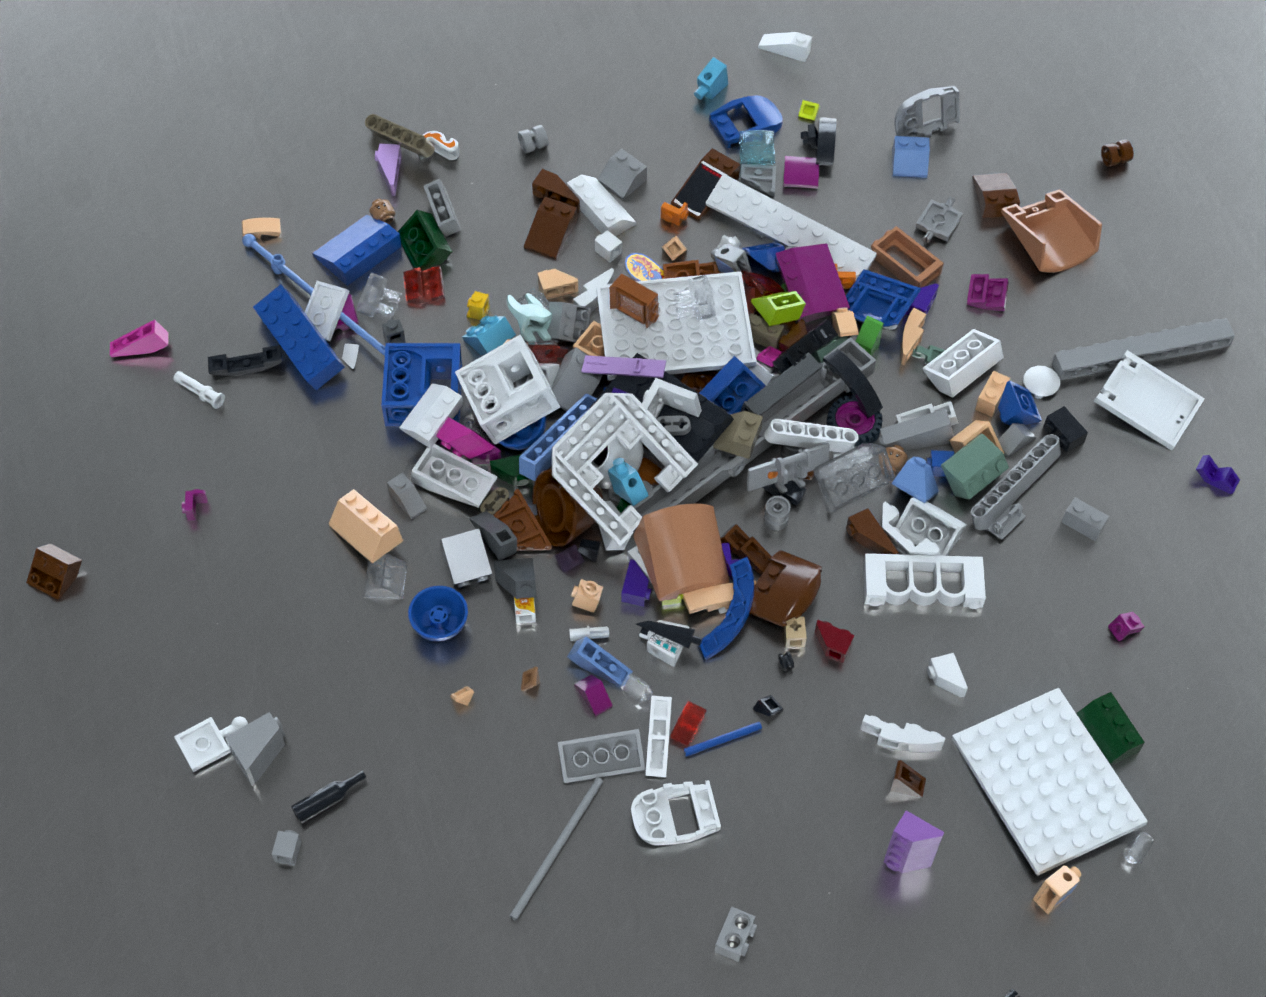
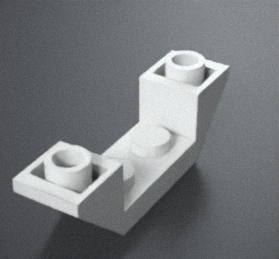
[882,501,940,556]

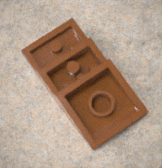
[663,260,720,279]

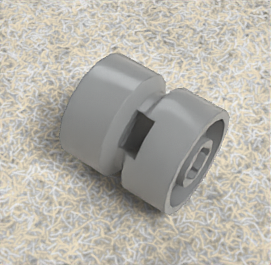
[518,125,549,154]
[764,496,791,531]

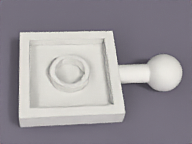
[174,716,248,772]

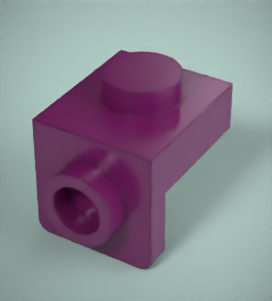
[182,489,208,521]
[1108,612,1145,641]

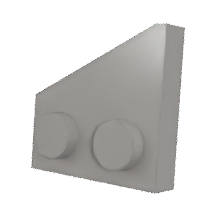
[740,164,776,196]

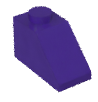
[905,284,939,316]
[621,559,652,607]

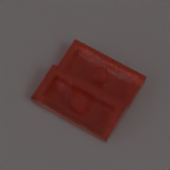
[403,266,445,303]
[740,270,785,296]

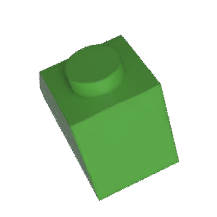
[855,315,884,356]

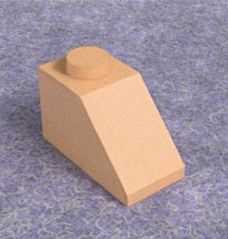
[537,269,578,300]
[832,308,859,337]

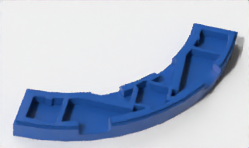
[700,557,754,660]

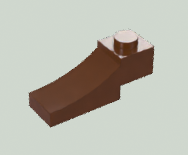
[720,524,772,575]

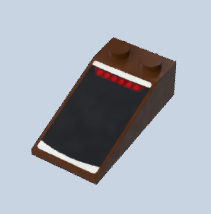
[671,148,741,221]

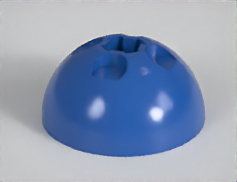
[499,416,546,450]
[408,586,468,642]

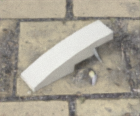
[646,696,672,778]

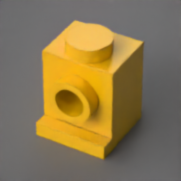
[467,291,490,320]

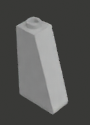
[879,409,954,451]

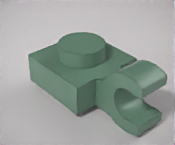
[912,345,945,364]

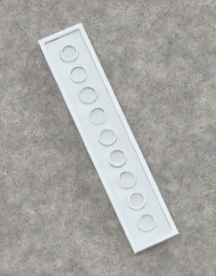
[706,174,877,281]

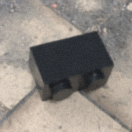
[1044,406,1088,452]

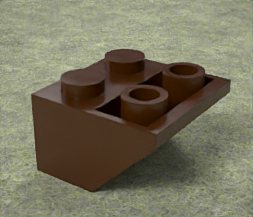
[26,543,82,599]

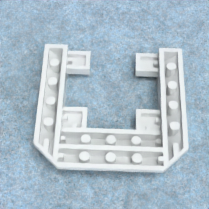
[552,393,698,546]

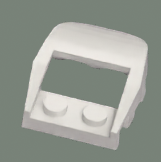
[631,780,721,845]

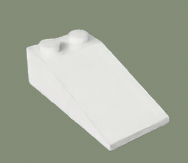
[411,444,497,508]

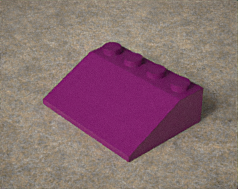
[776,243,850,323]

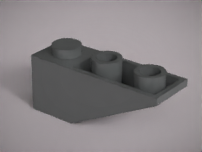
[470,511,517,561]

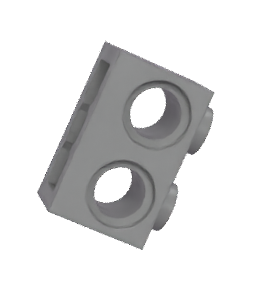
[714,907,757,962]

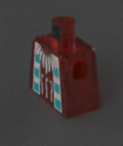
[525,340,568,363]

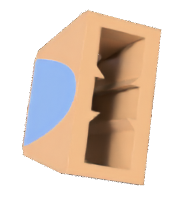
[1033,865,1081,915]

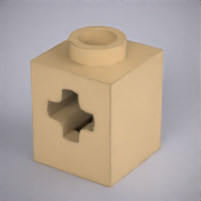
[783,617,807,648]

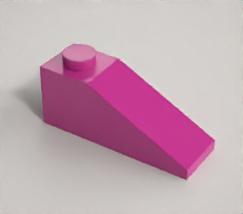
[110,319,168,357]

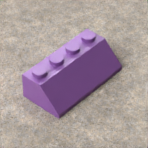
[884,811,944,873]

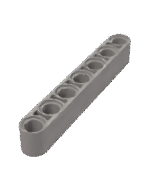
[971,434,1061,530]

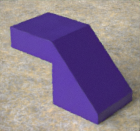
[1196,455,1240,494]

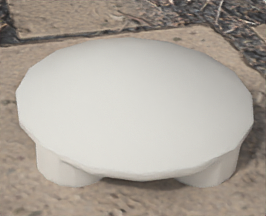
[1023,366,1060,399]

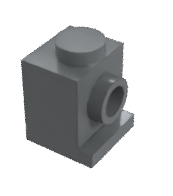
[382,319,406,343]

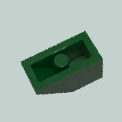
[490,455,532,486]

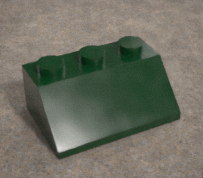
[398,209,452,273]
[1076,692,1145,766]

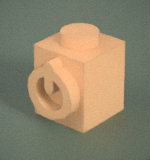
[571,579,603,613]

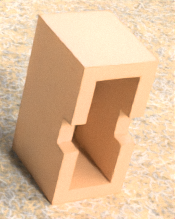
[975,371,1010,417]

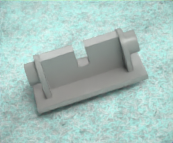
[987,503,1026,540]

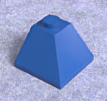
[742,242,785,272]
[998,381,1042,426]

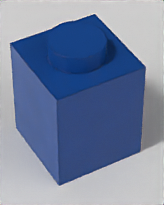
[926,450,954,477]

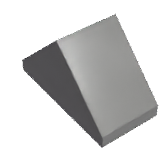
[998,423,1036,457]

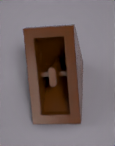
[891,760,926,798]

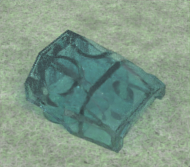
[739,130,775,164]

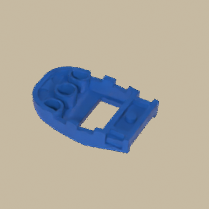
[709,95,783,149]

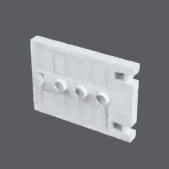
[1094,350,1205,450]

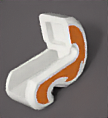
[417,131,459,161]

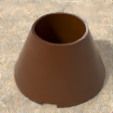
[533,469,603,546]

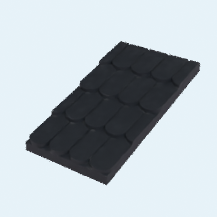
[589,353,734,463]

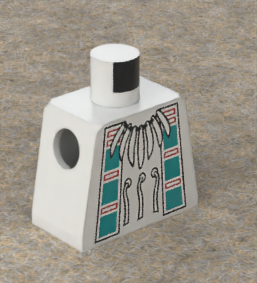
[639,620,689,667]

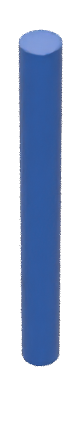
[684,722,762,757]

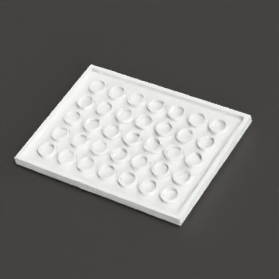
[596,272,757,380]
[952,688,1148,876]

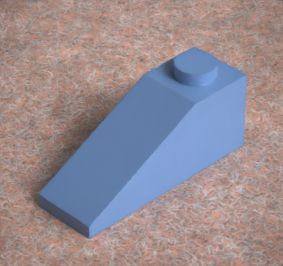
[567,636,633,688]

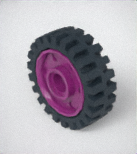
[826,395,883,447]

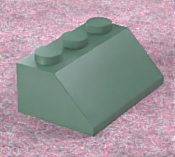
[941,434,1009,499]

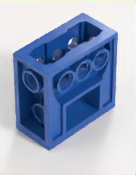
[381,343,463,426]

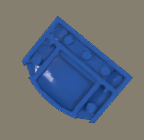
[846,269,921,327]

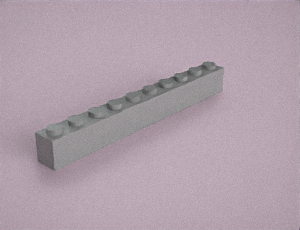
[1052,318,1235,381]

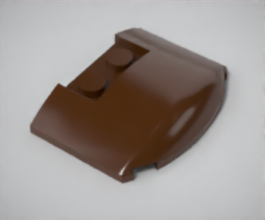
[750,550,822,627]

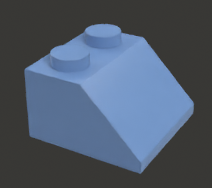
[892,136,930,178]

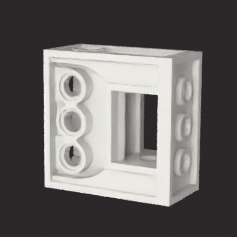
[455,335,560,444]

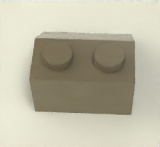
[713,411,763,459]

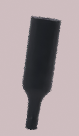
[291,771,367,824]

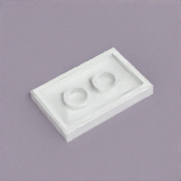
[305,281,349,342]

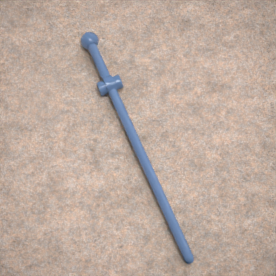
[242,233,385,356]

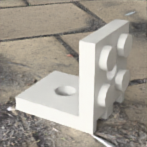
[642,378,702,419]

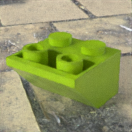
[751,291,806,326]

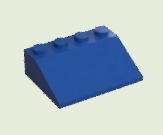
[312,215,401,286]

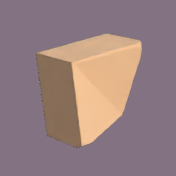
[662,236,687,261]

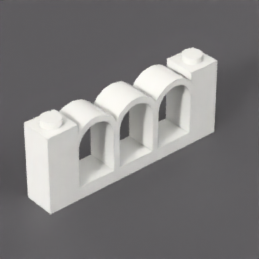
[863,554,986,609]

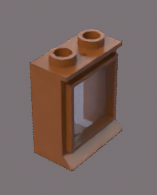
[609,273,659,328]

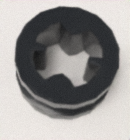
[778,651,794,671]

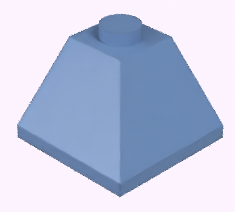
[892,456,939,503]

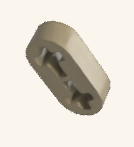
[480,487,510,515]

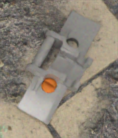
[747,443,830,493]

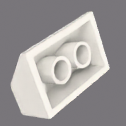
[399,383,464,449]
[896,497,967,556]

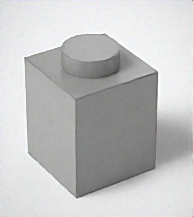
[272,830,302,866]

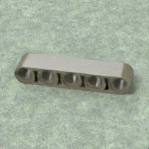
[365,114,435,158]

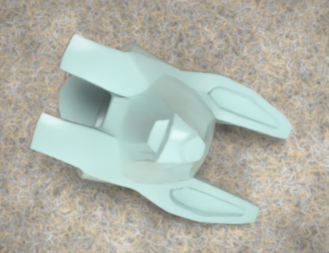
[507,293,552,343]

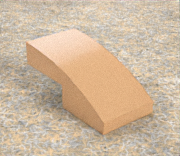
[242,218,281,239]

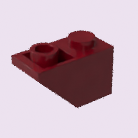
[815,620,855,663]

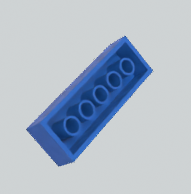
[253,284,345,390]

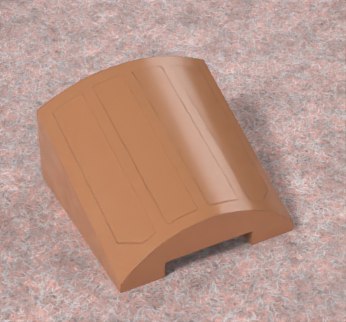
[1001,189,1102,272]
[633,504,730,601]

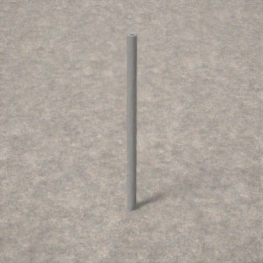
[510,777,603,921]

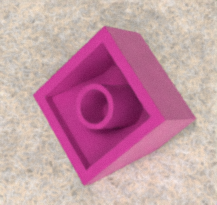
[436,417,494,459]

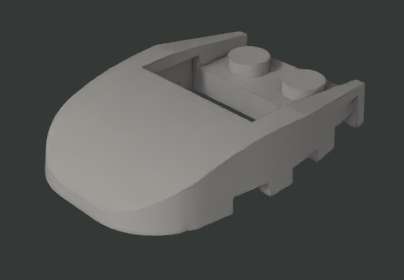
[894,86,960,137]

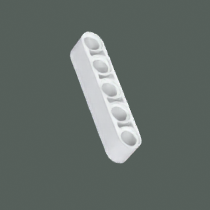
[764,419,858,453]

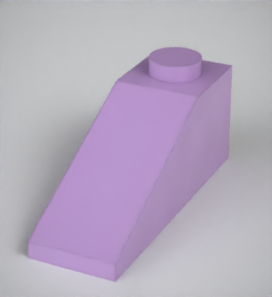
[375,144,401,196]

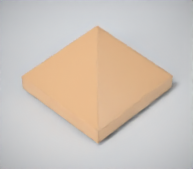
[450,686,474,706]

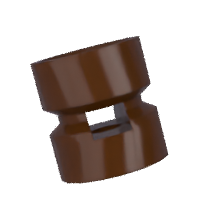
[1101,139,1134,167]

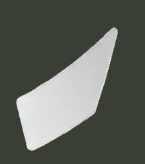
[342,344,359,369]

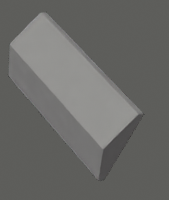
[557,729,645,783]

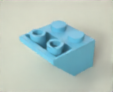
[462,315,516,355]

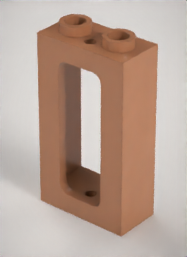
[871,226,944,288]

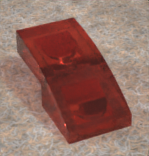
[670,701,707,746]

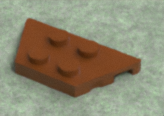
[493,489,552,551]

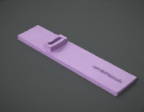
[581,355,666,378]

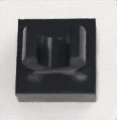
[801,124,818,149]

